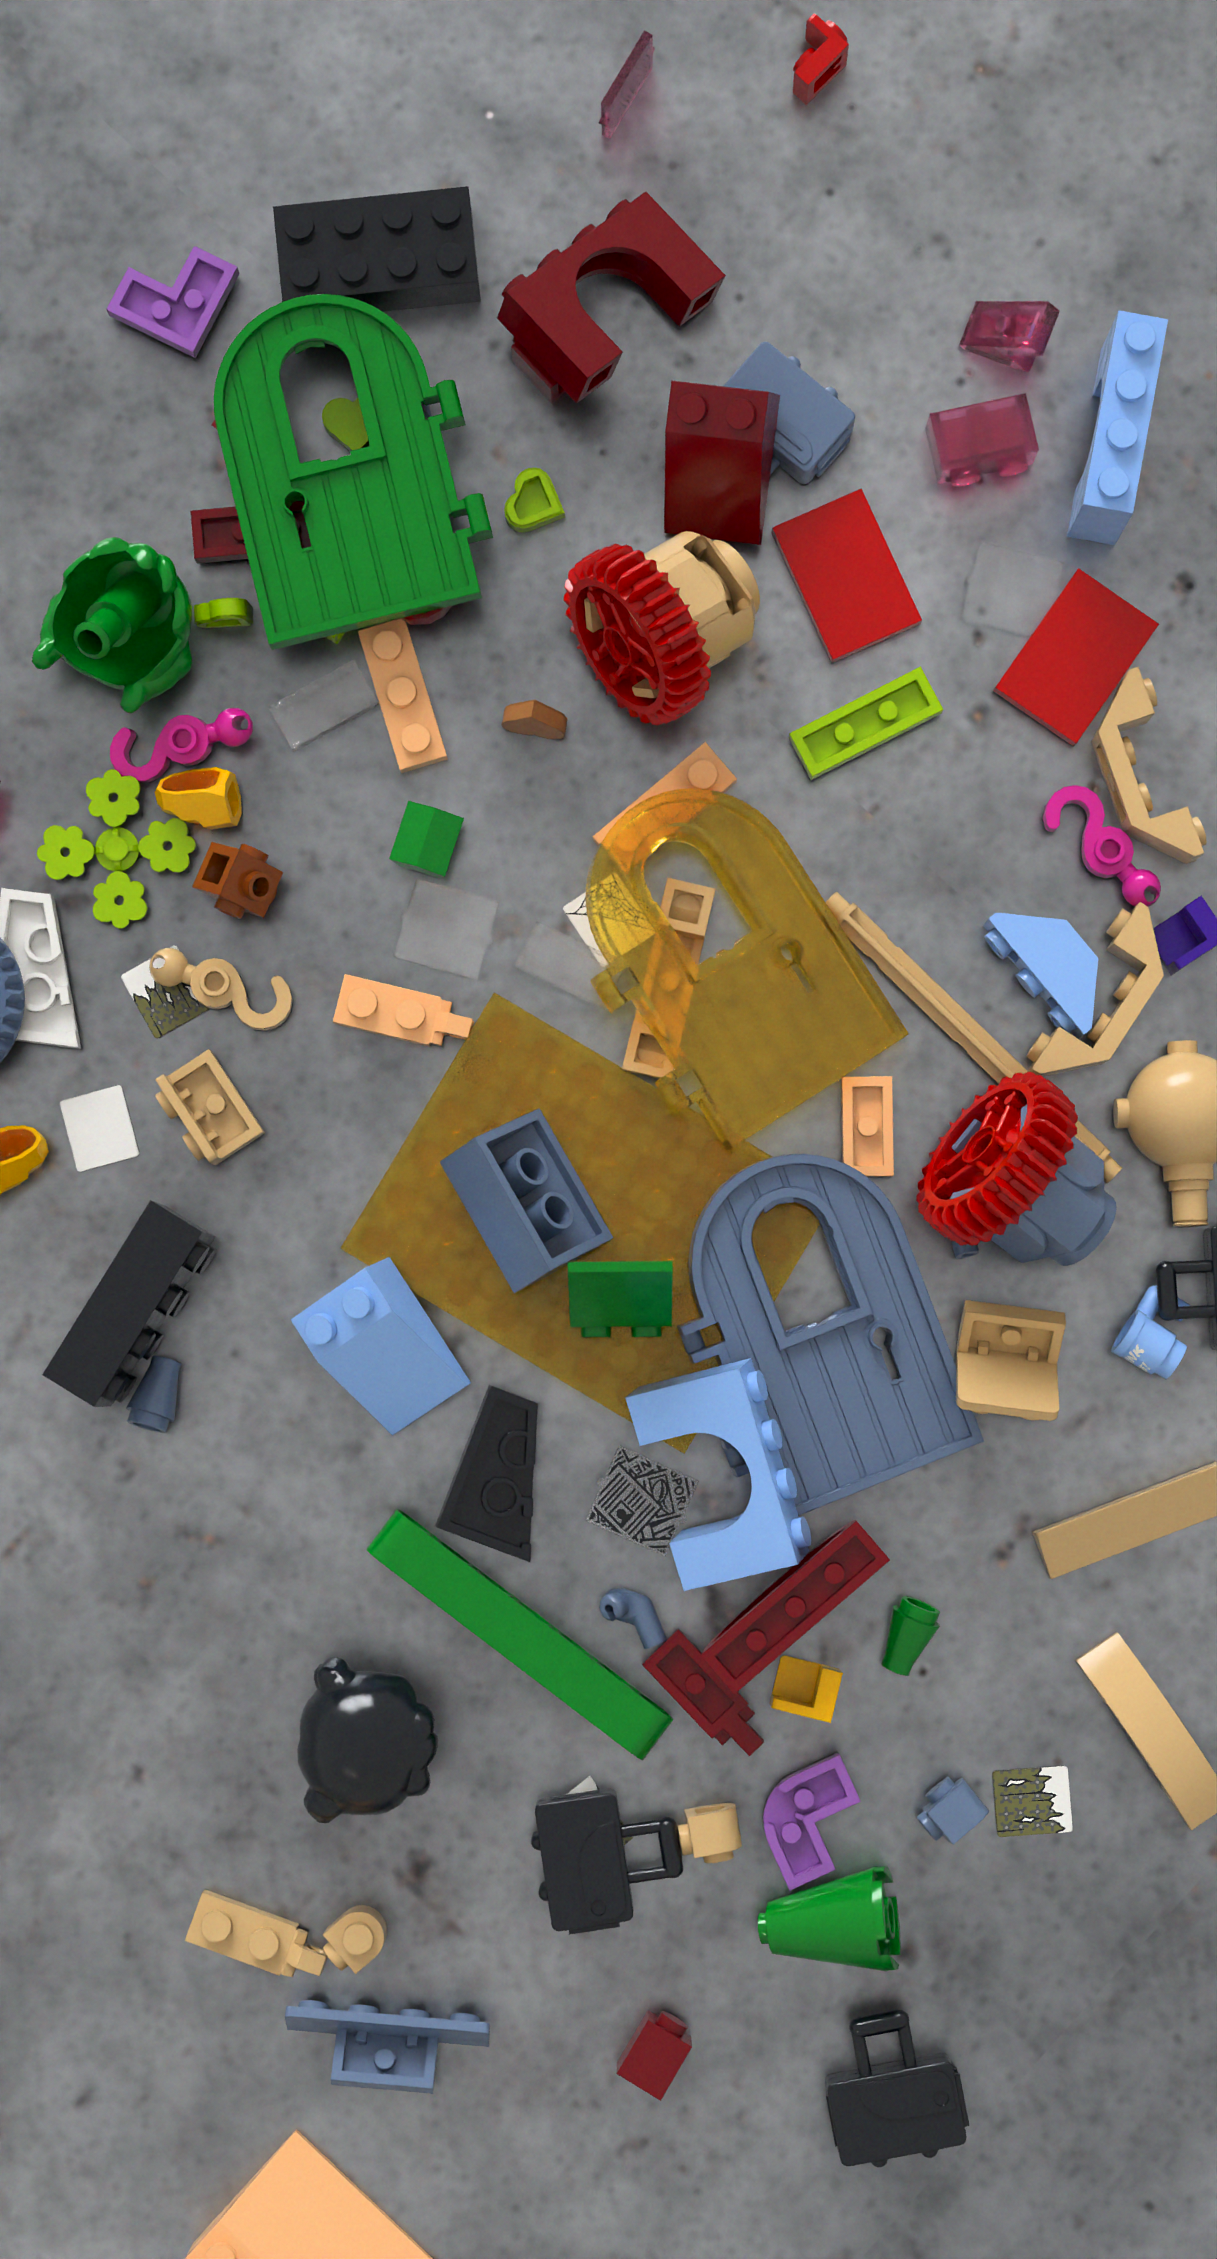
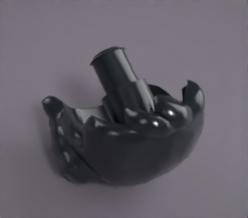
[297,1657,438,1823]

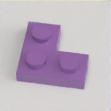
[106,246,240,358]

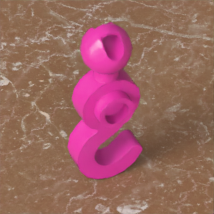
[110,708,253,783]
[1043,785,1161,907]

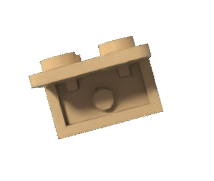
[956,1300,1066,1421]

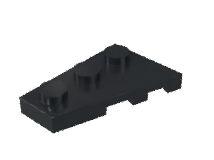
[435,1385,538,1562]

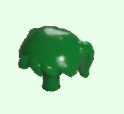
[32,537,192,713]

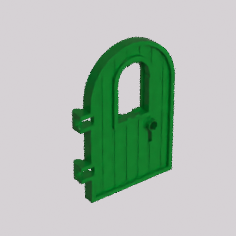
[214,294,493,650]

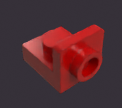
[793,13,849,105]

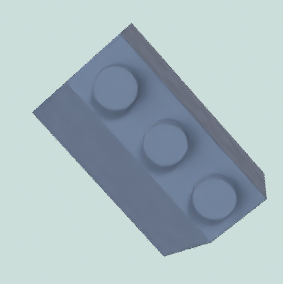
[440,1108,614,1293]

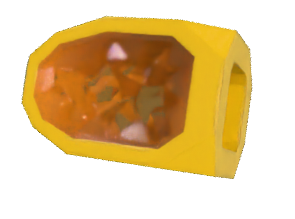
[155,767,242,830]
[0,1125,49,1195]

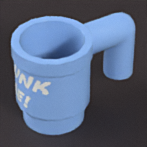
[1111,1285,1191,1379]

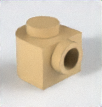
[677,1803,742,1863]
[323,1905,387,1974]

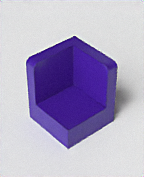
[1153,895,1217,976]

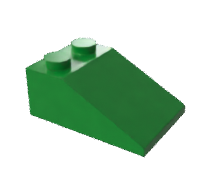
[568,1261,673,1337]

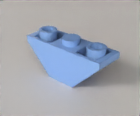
[983,912,1098,1039]

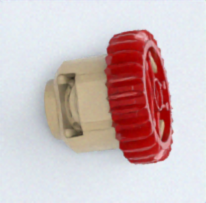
[563,531,760,726]

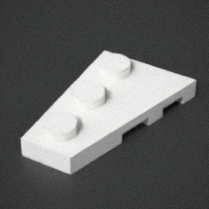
[0,888,81,1049]

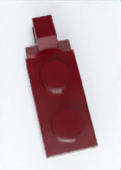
[642,1629,764,1756]

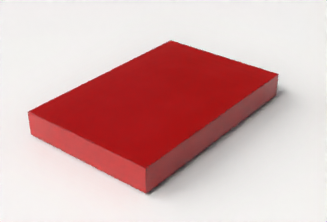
[771,488,922,663]
[993,568,1159,747]

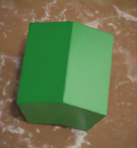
[389,801,464,878]

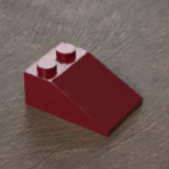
[664,381,780,545]

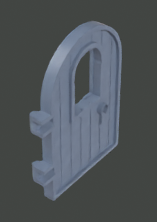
[677,1154,984,1516]

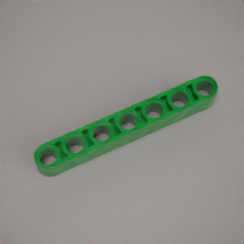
[367,1509,674,1760]

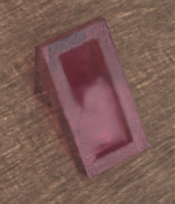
[959,301,1060,372]

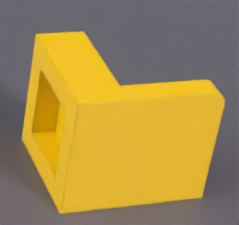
[769,1655,843,1723]

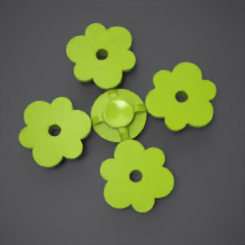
[37,769,196,929]

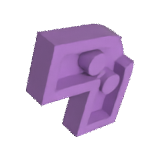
[763,1753,861,1891]

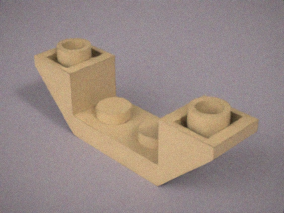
[1091,667,1207,864]
[1026,902,1164,1077]

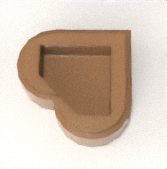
[501,700,568,739]

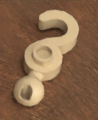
[149,948,293,1031]

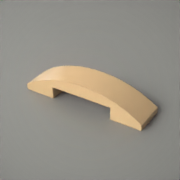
[622,877,716,1081]
[1075,1632,1217,1830]

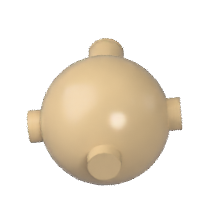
[1113,1040,1217,1227]

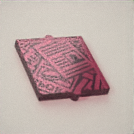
[599,30,655,139]

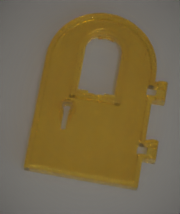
[586,788,909,1150]

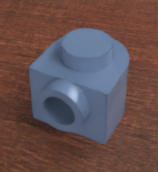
[916,1777,989,1845]

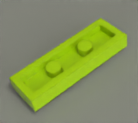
[788,666,944,780]

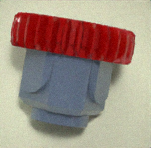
[916,1072,1117,1266]

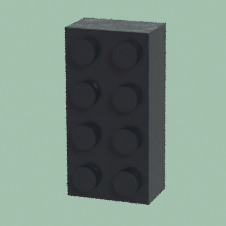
[273,186,481,312]
[42,1200,216,1407]

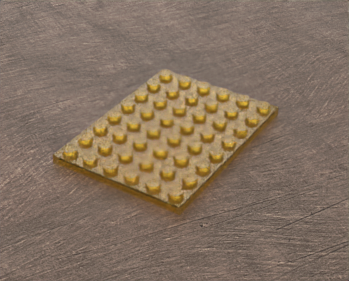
[340,992,820,1454]

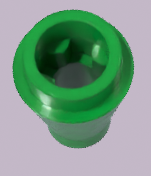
[881,1596,940,1676]

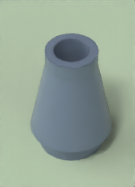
[126,1356,181,1433]

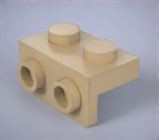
[155,1049,265,1166]

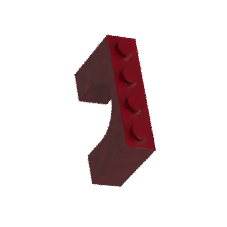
[497,192,726,403]

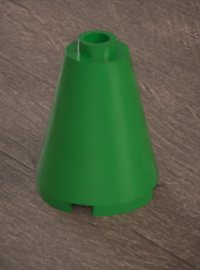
[758,1866,901,1971]

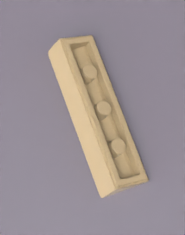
[1032,1461,1217,1579]

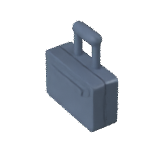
[724,342,855,484]

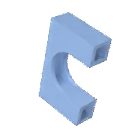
[1067,310,1168,545]
[625,1358,811,1591]

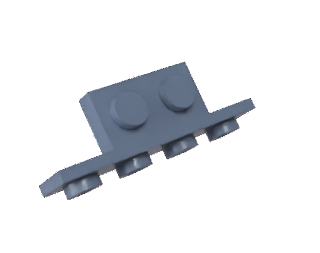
[285,2000,490,2094]

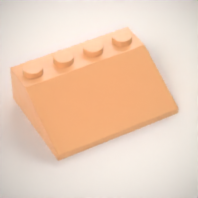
[185,2129,433,2259]

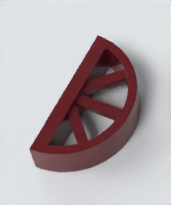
[701,1520,890,1694]

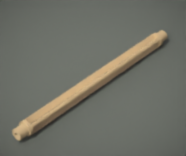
[822,892,1122,1184]

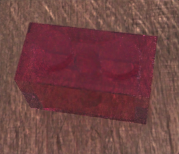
[925,393,1039,487]

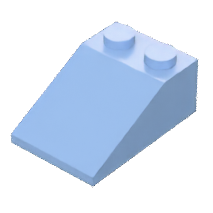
[291,1257,471,1435]

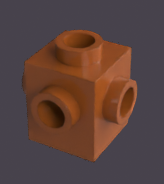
[192,842,283,919]

